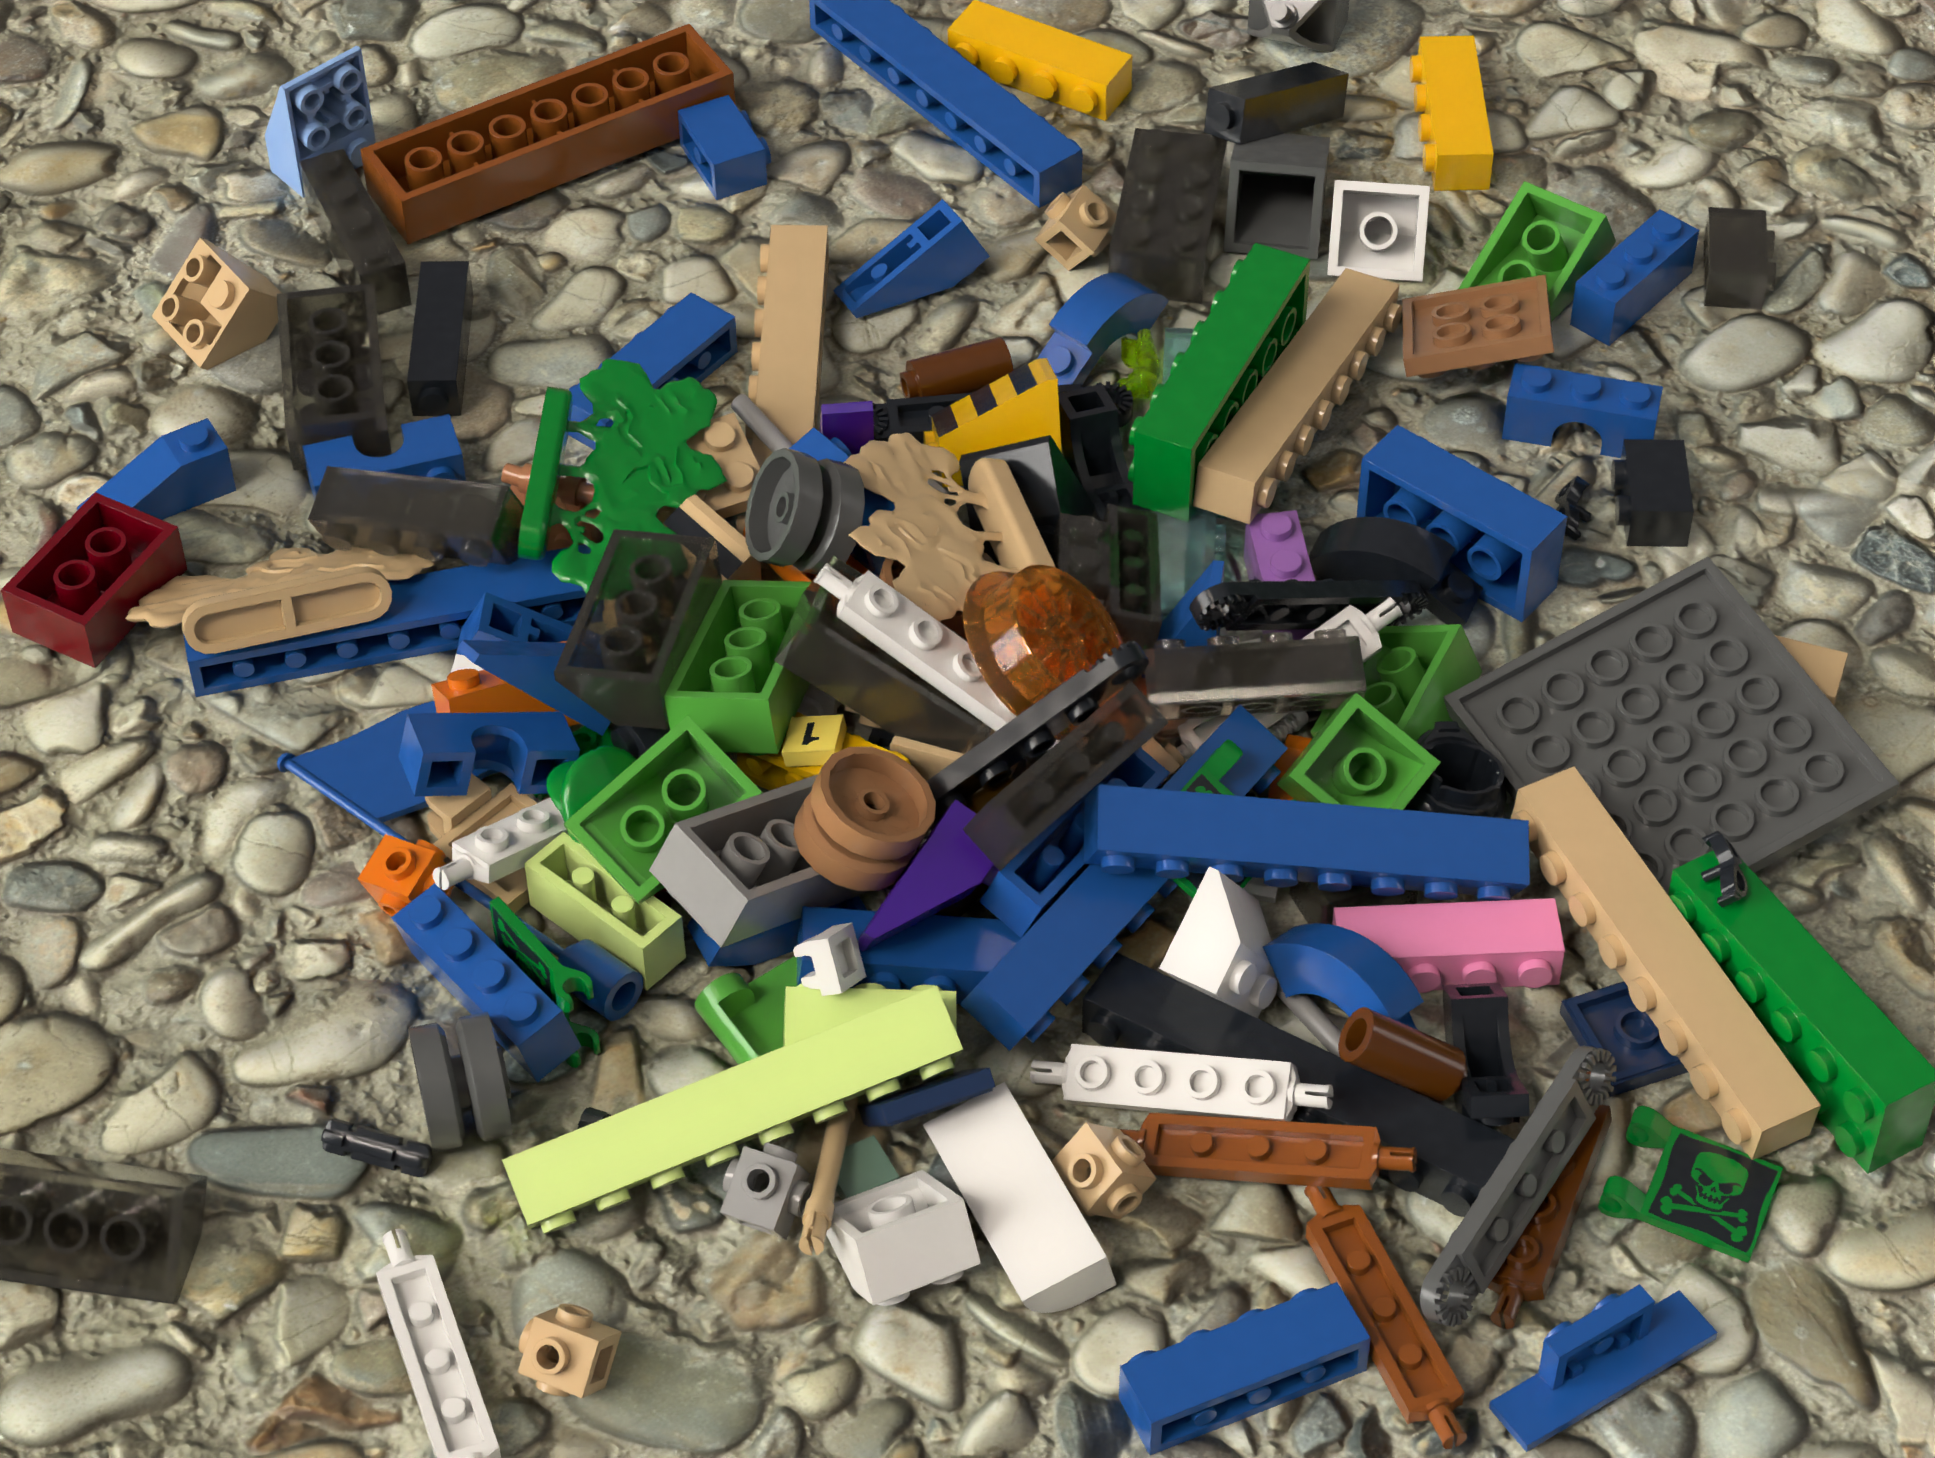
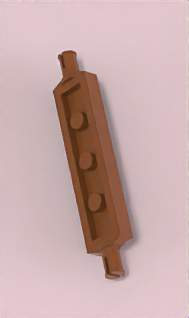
[1120,1113,1417,1190]
[1304,1186,1467,1449]

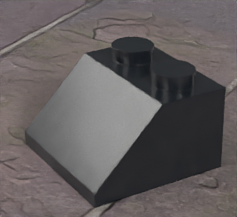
[959,435,1095,565]

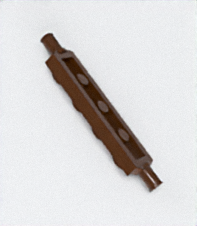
[1487,1071,1612,1329]

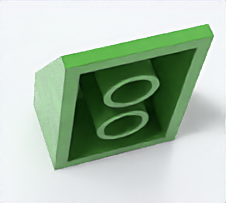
[1458,181,1616,322]
[564,715,762,905]

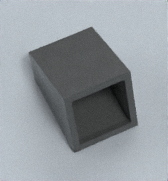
[1223,133,1330,259]

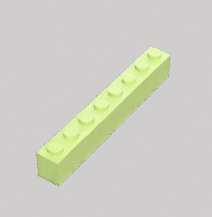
[502,985,963,1234]

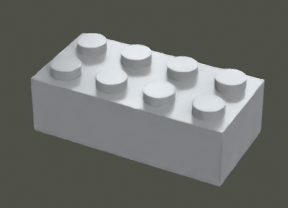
[649,775,867,948]

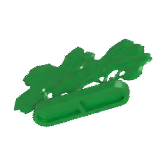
[518,359,728,603]

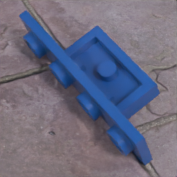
[1489,1284,1718,1452]

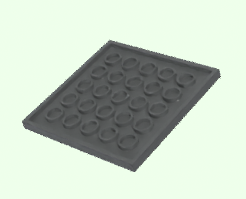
[1444,557,1899,894]

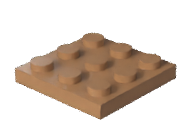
[1402,274,1554,378]

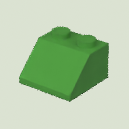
[1276,693,1441,810]

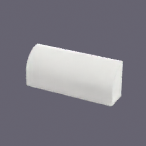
[923,1082,1117,1313]

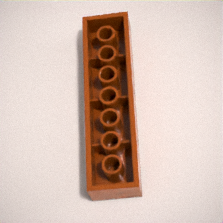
[360,24,736,244]

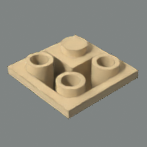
[152,238,290,370]

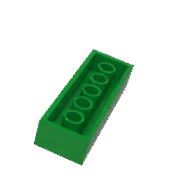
[1128,243,1310,522]
[1668,850,1935,1174]

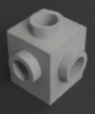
[720,1143,812,1240]

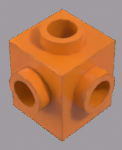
[357,834,454,917]

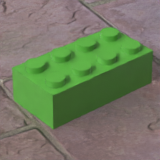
[664,580,833,756]

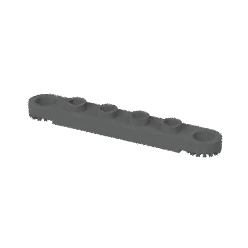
[1420,1045,1617,1327]

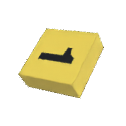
[782,714,847,767]

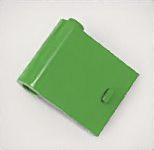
[695,956,797,1065]

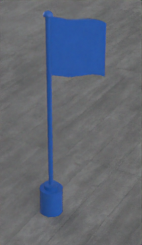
[277,701,644,1021]

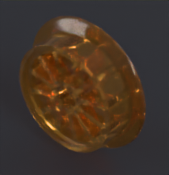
[963,565,1123,742]

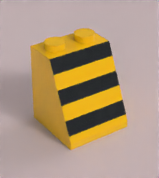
[924,358,1062,488]

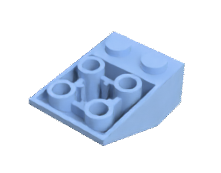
[264,46,376,198]

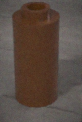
[900,337,1014,398]
[1338,1007,1467,1101]

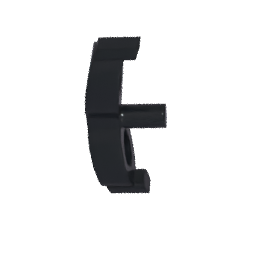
[1555,476,1592,540]
[1701,831,1748,908]

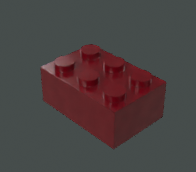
[1,492,187,668]

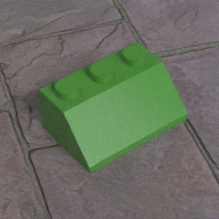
[1311,624,1483,741]

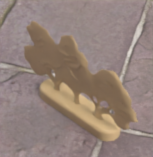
[843,433,1058,635]
[125,535,435,654]

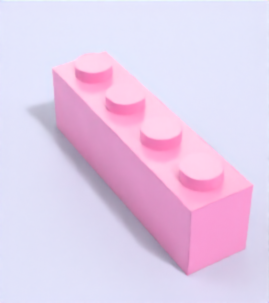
[1332,898,1565,993]

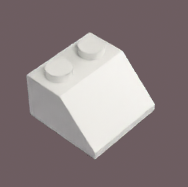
[1327,180,1430,282]
[1159,867,1277,1018]
[826,1170,981,1306]

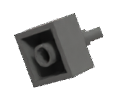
[1247,0,1349,52]

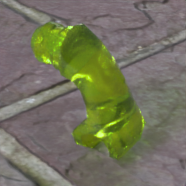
[1117,328,1161,401]

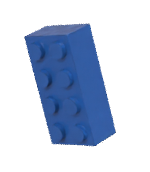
[1356,425,1567,622]

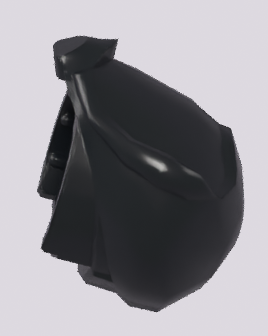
[1403,721,1507,818]

